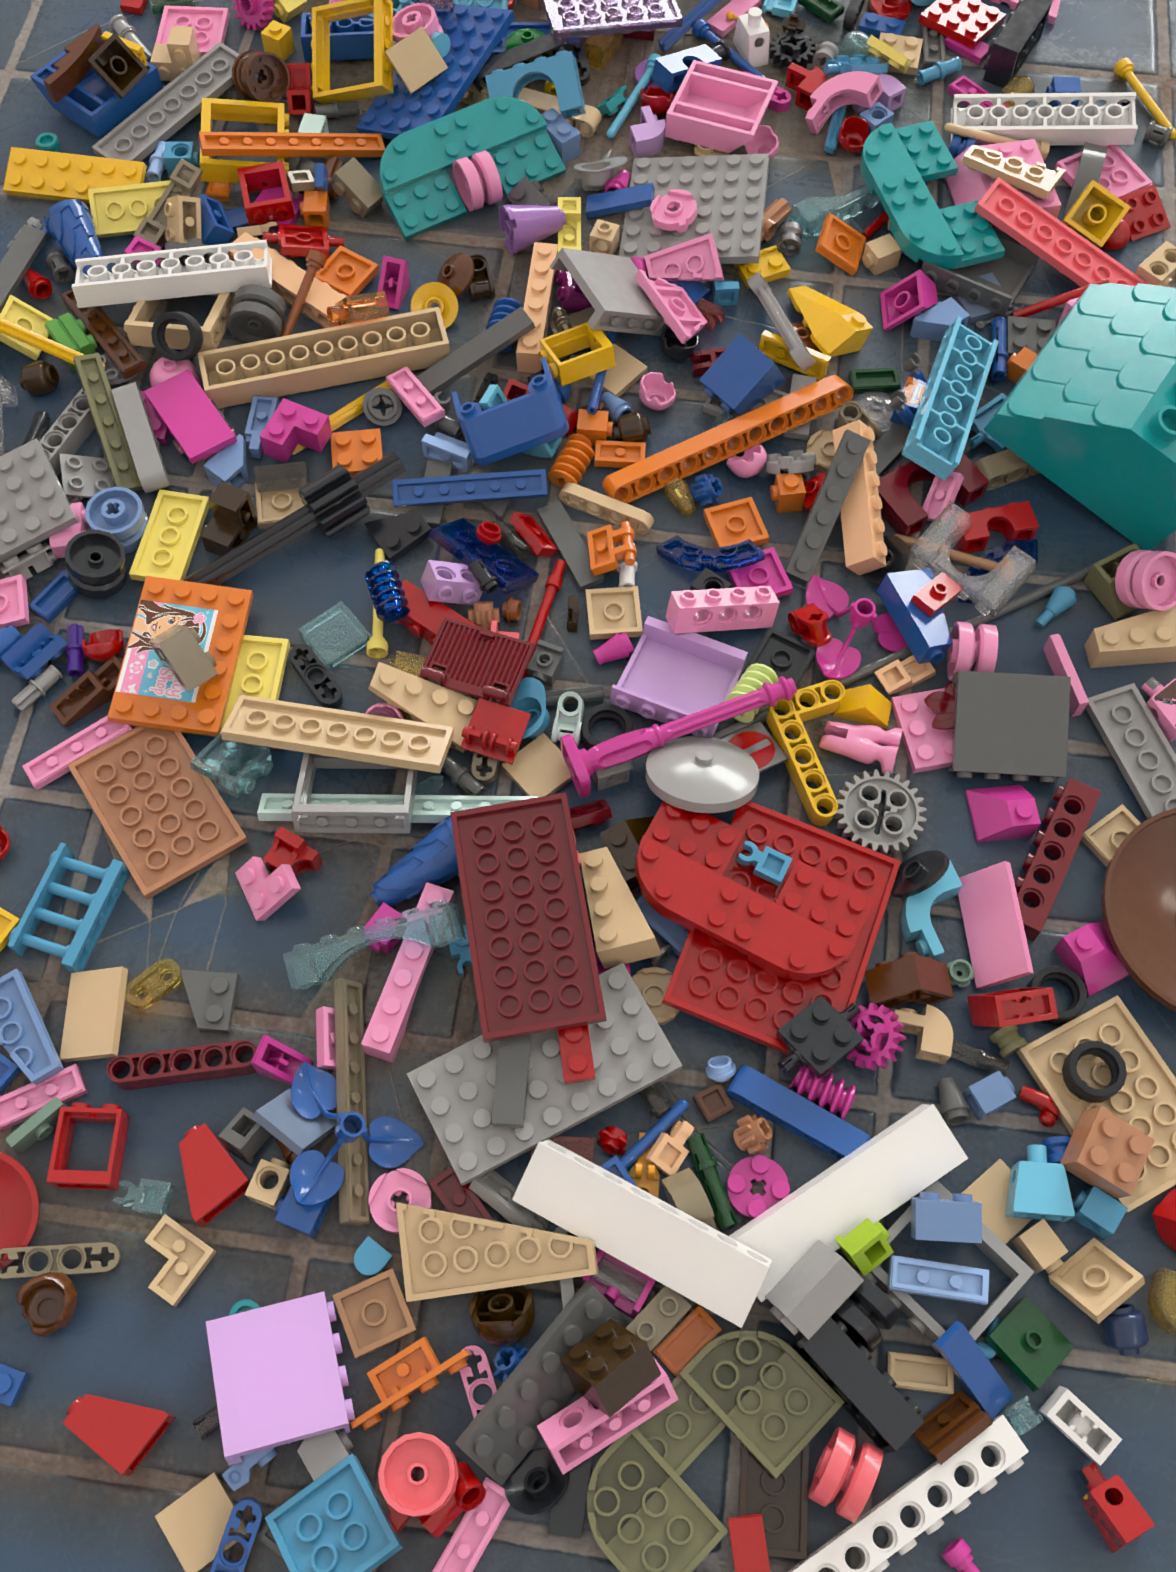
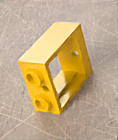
[538,322,616,386]

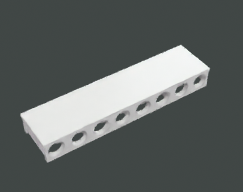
[950,92,1138,146]
[72,240,272,308]
[729,1104,968,1302]
[512,1139,773,1328]

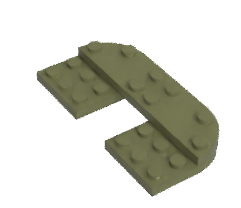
[587,1330,845,1572]

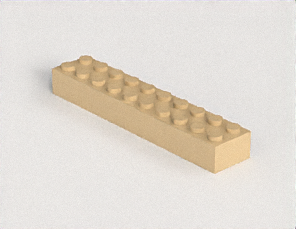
[197,307,450,409]

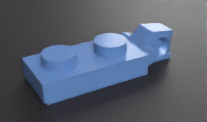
[244,396,280,459]
[222,1443,290,1491]

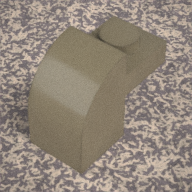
[661,1167,717,1230]

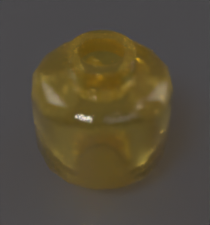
[1001,76,1035,107]

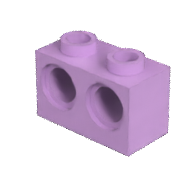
[420,560,483,605]

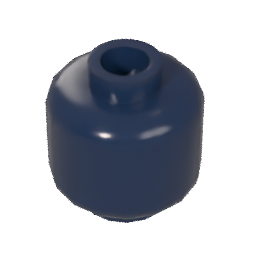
[1101,1303,1149,1356]

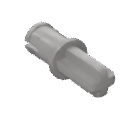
[12,664,63,711]

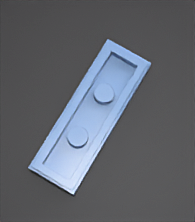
[887,1255,989,1305]

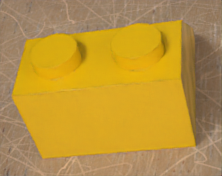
[1061,180,1131,248]

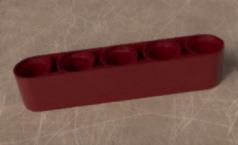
[106,1040,257,1090]

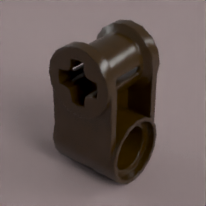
[469,254,495,302]

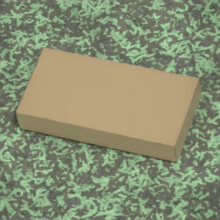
[886,1352,954,1395]

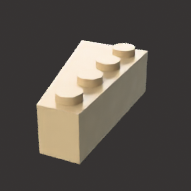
[1084,605,1176,668]
[579,847,662,969]

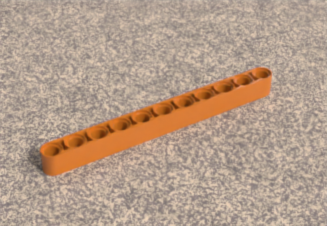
[602,375,854,504]

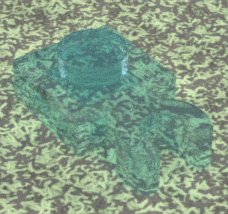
[113,1178,175,1216]

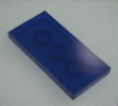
[428,518,539,594]

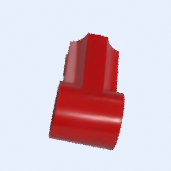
[418,1462,486,1538]

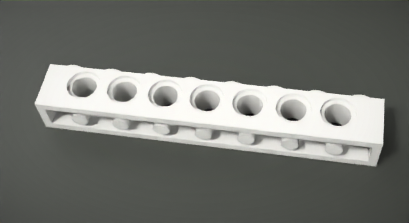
[787,1415,1029,1572]

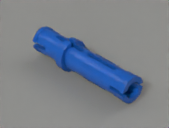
[991,317,1009,382]

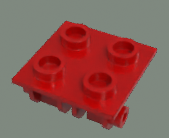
[1118,184,1171,242]
[460,698,531,765]

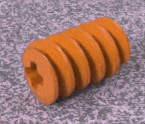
[547,434,595,488]

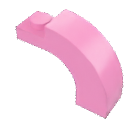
[805,71,883,135]

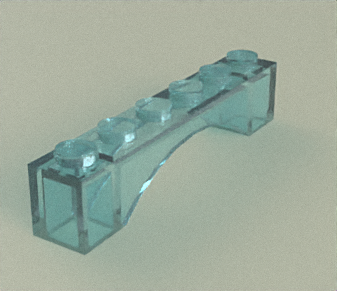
[790,185,881,240]
[283,900,466,990]

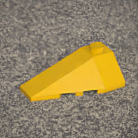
[787,286,873,357]

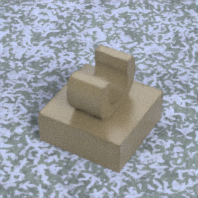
[287,170,315,199]

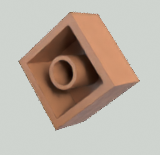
[1060,1106,1155,1199]

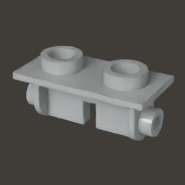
[0,542,57,580]

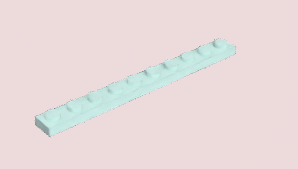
[257,793,542,823]

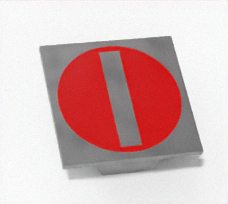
[720,721,788,773]

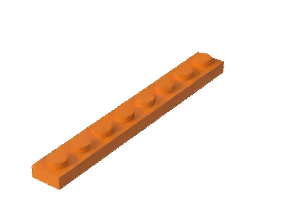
[199,132,385,157]

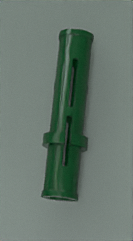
[686,1133,738,1230]

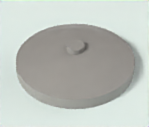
[645,736,759,813]

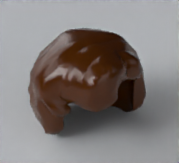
[16,1272,78,1338]

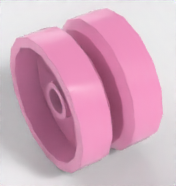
[393,3,444,43]
[452,150,503,212]
[1115,550,1176,611]
[947,621,998,681]

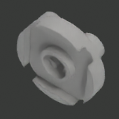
[766,450,817,474]

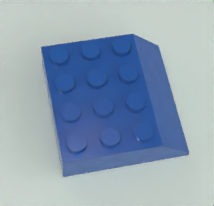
[30,33,163,138]

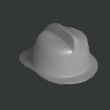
[574,157,628,191]

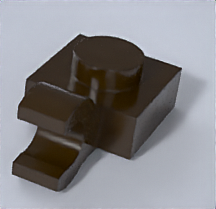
[782,13,806,34]

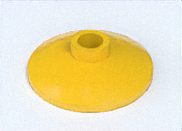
[411,282,458,329]

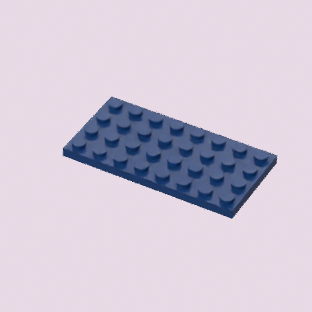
[356,3,515,140]

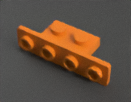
[349,1337,473,1431]

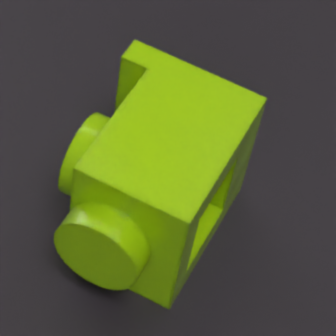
[835,1218,894,1276]

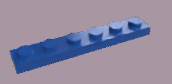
[392,469,547,508]

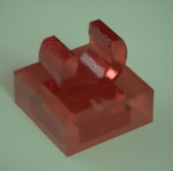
[696,298,726,330]

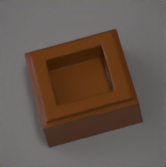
[693,1082,735,1125]

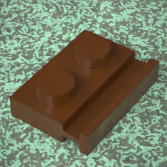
[912,1390,993,1465]

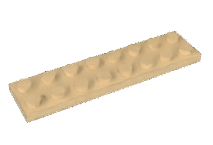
[221,695,454,774]

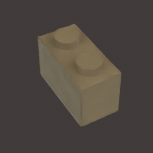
[330,157,383,218]

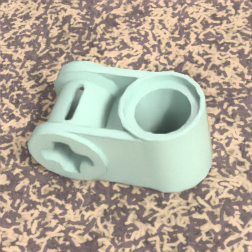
[551,692,584,746]

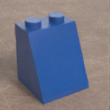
[699,334,786,416]

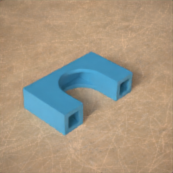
[485,50,586,119]

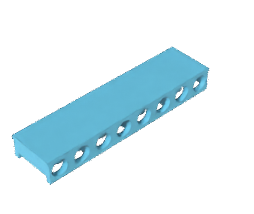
[901,316,999,481]

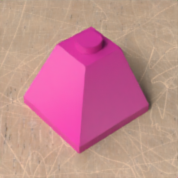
[880,269,938,332]
[965,785,1041,843]
[1054,922,1129,998]

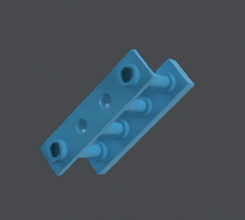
[7,842,131,973]

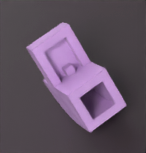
[852,73,906,113]
[629,106,665,158]

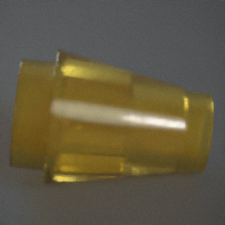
[664,477,697,516]

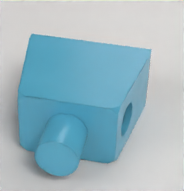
[1005,1145,1075,1222]

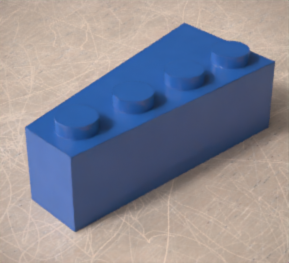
[300,12,374,62]

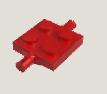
[263,224,344,258]

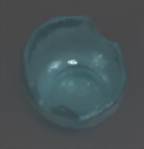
[838,31,871,59]

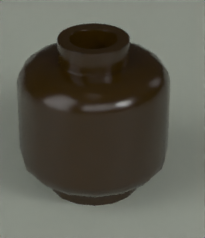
[19,361,59,396]
[613,411,652,443]

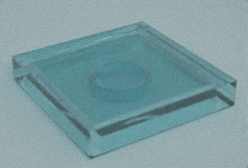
[298,601,372,669]

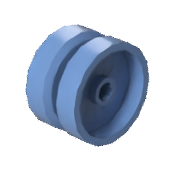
[85,487,149,554]

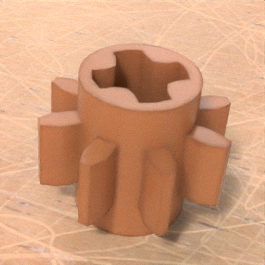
[468,601,500,630]
[733,1114,772,1154]

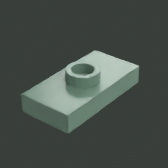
[5,1097,68,1154]

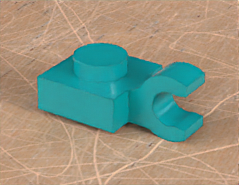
[595,85,629,117]

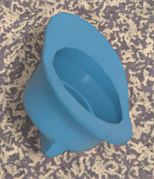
[510,677,550,740]

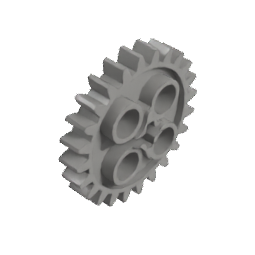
[834,769,927,856]

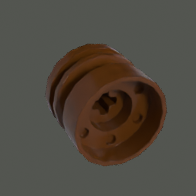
[232,50,290,103]

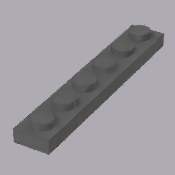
[785,429,871,584]

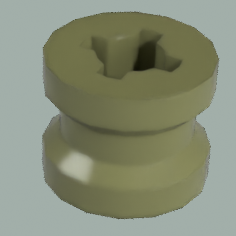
[989,1025,1028,1059]

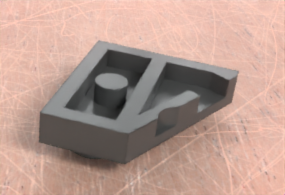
[181,969,240,1034]

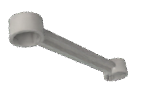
[747,272,816,372]

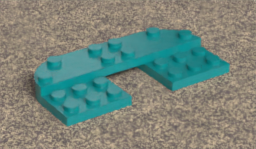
[378,96,566,240]
[860,120,1005,270]

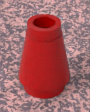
[23,269,52,300]

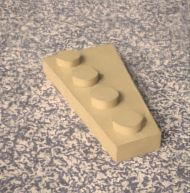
[961,145,1065,199]
[368,662,478,753]

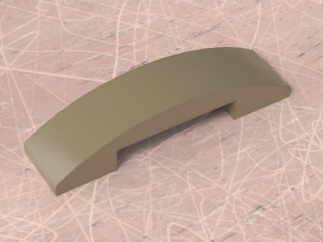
[133,158,203,246]

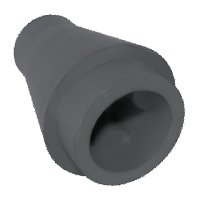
[937,1077,971,1126]

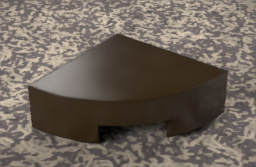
[567,595,579,632]

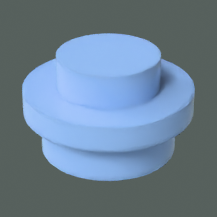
[706,1055,736,1082]

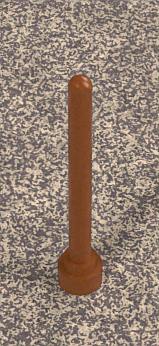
[280,249,327,337]

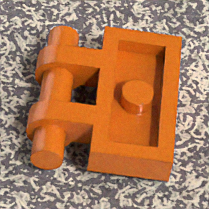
[587,521,637,576]

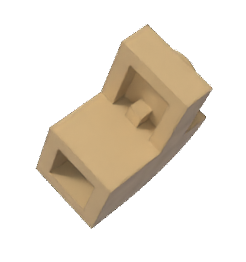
[894,1004,953,1065]

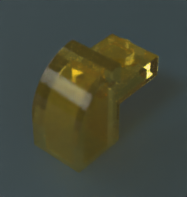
[1147,1267,1176,1335]

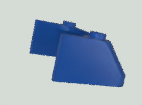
[452,357,569,466]

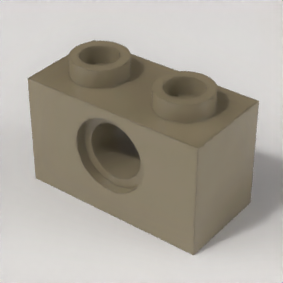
[626,1286,692,1352]

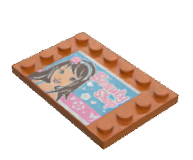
[107,576,253,737]

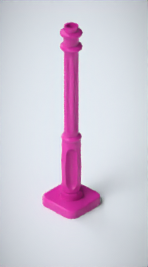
[560,676,797,799]

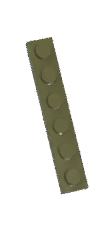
[74,353,143,492]

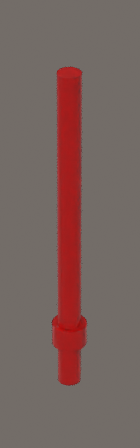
[522,559,566,679]

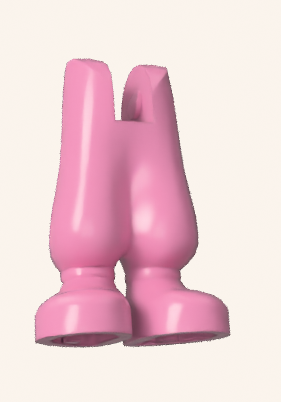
[819,721,903,777]

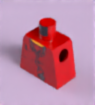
[1078,1462,1155,1553]

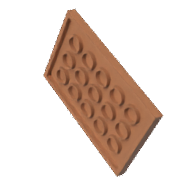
[67,726,249,900]

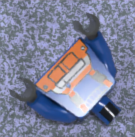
[889,353,927,428]

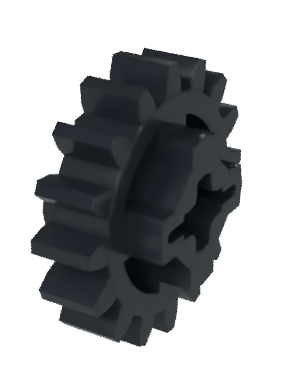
[769,30,816,70]

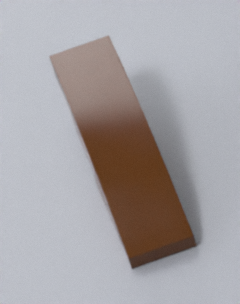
[43,23,105,103]
[49,653,125,727]

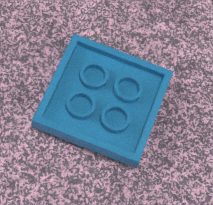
[265,1454,404,1572]

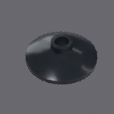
[863,535,910,585]
[505,1448,570,1515]

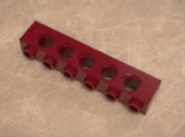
[1015,777,1102,942]

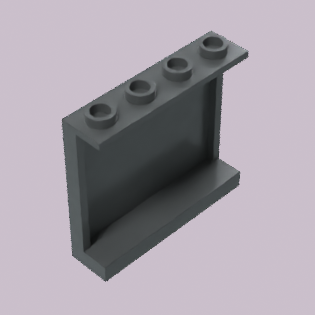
[921,227,1039,317]
[948,671,1071,783]

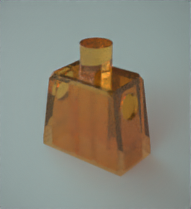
[327,291,390,326]

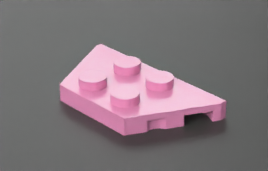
[634,270,707,344]

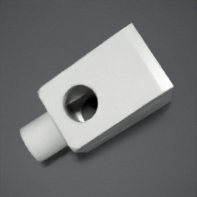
[733,7,770,68]

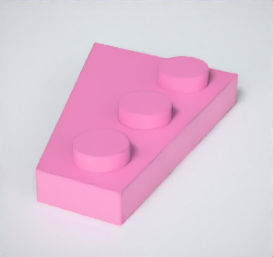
[644,233,724,281]

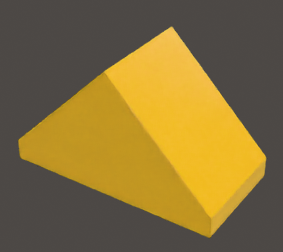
[833,684,892,729]

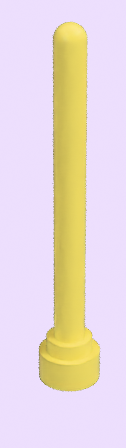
[366,548,388,659]

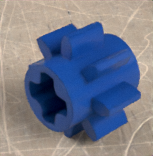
[691,474,723,506]
[493,1343,529,1382]

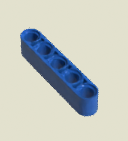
[726,1065,872,1160]

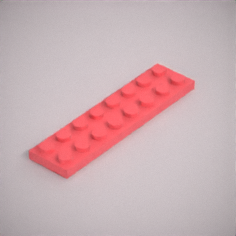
[974,177,1150,287]

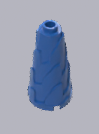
[43,199,110,275]
[370,815,459,907]

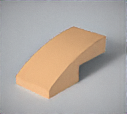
[874,655,936,695]

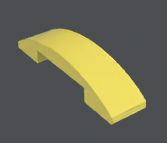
[558,197,581,252]

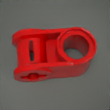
[788,603,832,646]

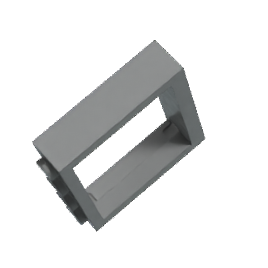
[291,753,418,833]
[859,1180,1034,1353]

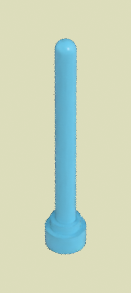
[606,53,661,139]

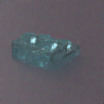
[190,733,273,799]

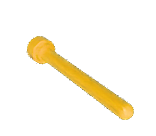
[1113,58,1176,140]

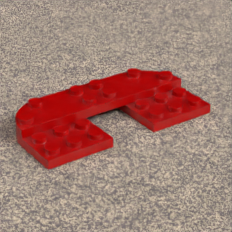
[634,801,875,981]

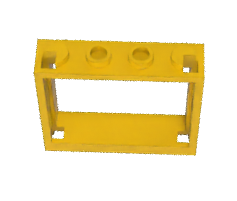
[311,0,393,104]
[200,98,289,183]

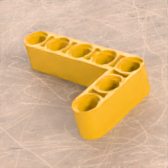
[766,680,845,827]

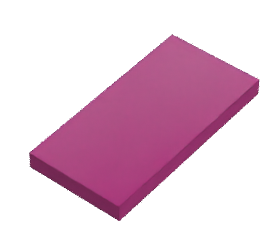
[144,370,237,464]

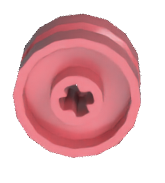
[808,1427,884,1523]
[378,1432,459,1517]

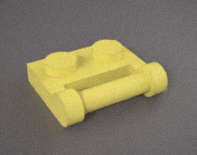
[867,35,912,74]

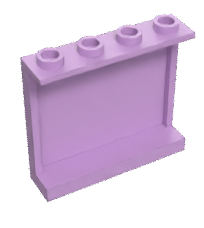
[610,616,748,738]
[206,1291,355,1466]

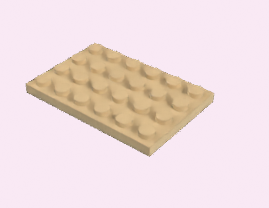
[1017,995,1176,1214]

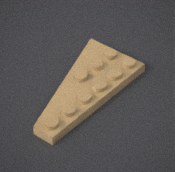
[396,1202,599,1302]

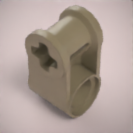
[836,401,882,440]

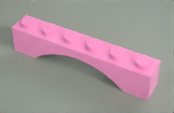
[361,882,456,1063]

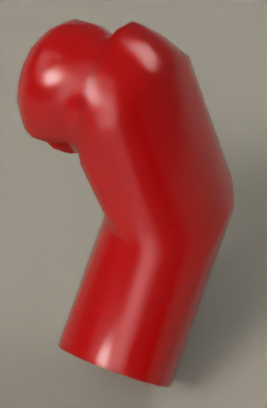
[1019,1085,1059,1127]

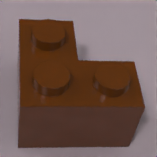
[865,952,954,1009]

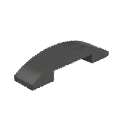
[1062,142,1108,219]

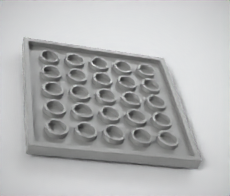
[619,154,770,264]

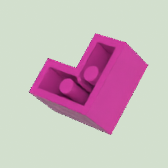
[259,398,332,463]

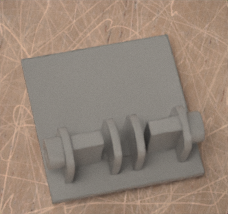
[59,453,115,504]

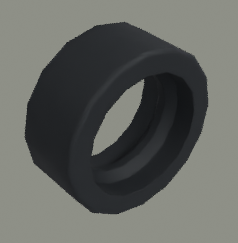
[151,312,203,361]
[581,704,633,750]
[1027,965,1087,1025]
[1062,1041,1127,1103]

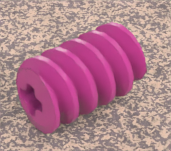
[789,1065,856,1120]

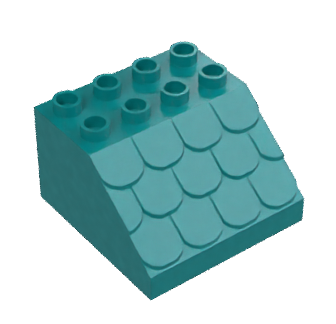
[983,283,1176,550]

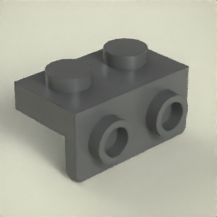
[506,176,557,206]

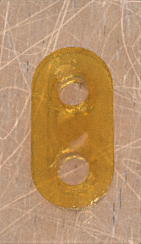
[125,959,182,1009]

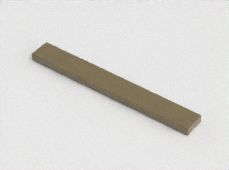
[334,978,370,1226]

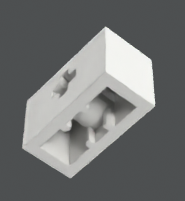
[1039,1385,1122,1466]

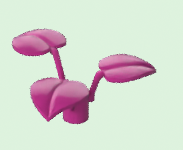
[806,574,908,680]

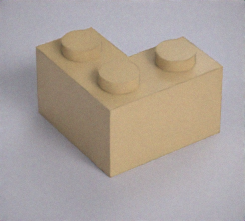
[150,26,201,81]

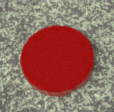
[869,0,912,21]

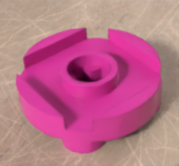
[726,1155,790,1219]

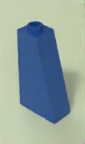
[877,568,952,664]

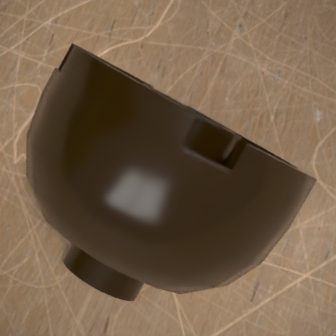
[469,1285,535,1347]

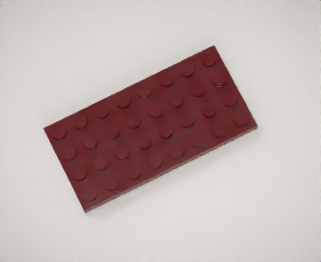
[450,792,607,1043]

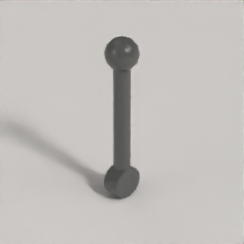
[975,306,1019,331]

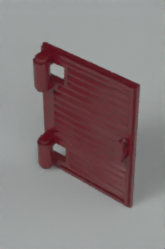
[418,618,536,707]

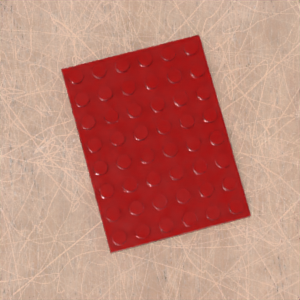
[662,801,901,1072]

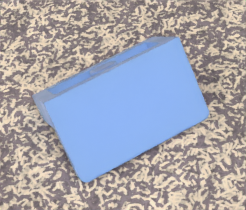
[421,432,475,473]

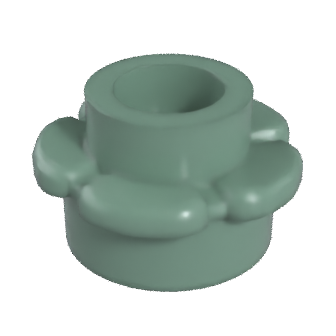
[947,959,974,988]

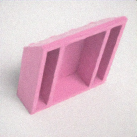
[665,60,778,153]
[944,139,1061,231]

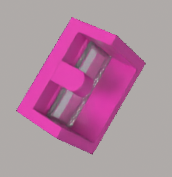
[580,1249,656,1319]

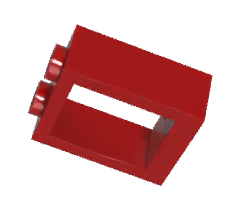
[237,161,295,226]
[967,987,1058,1027]
[46,1103,130,1191]

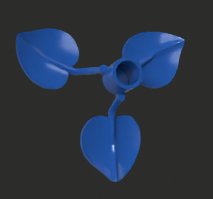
[290,1062,424,1205]

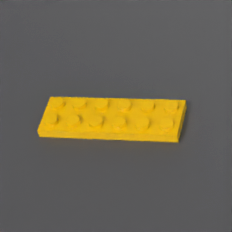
[3,147,147,204]

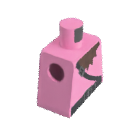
[1141,677,1176,744]

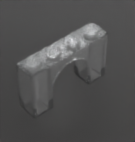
[910,501,1036,618]

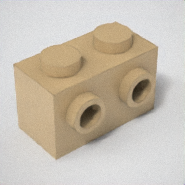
[164,195,201,243]

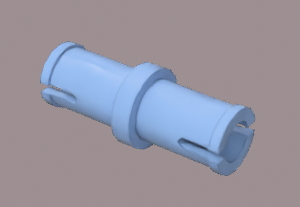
[146,141,166,182]

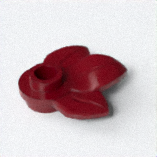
[924,682,956,730]

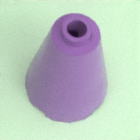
[499,205,566,254]

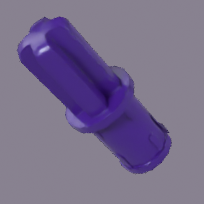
[64,623,84,677]

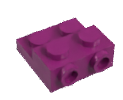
[554,270,592,311]

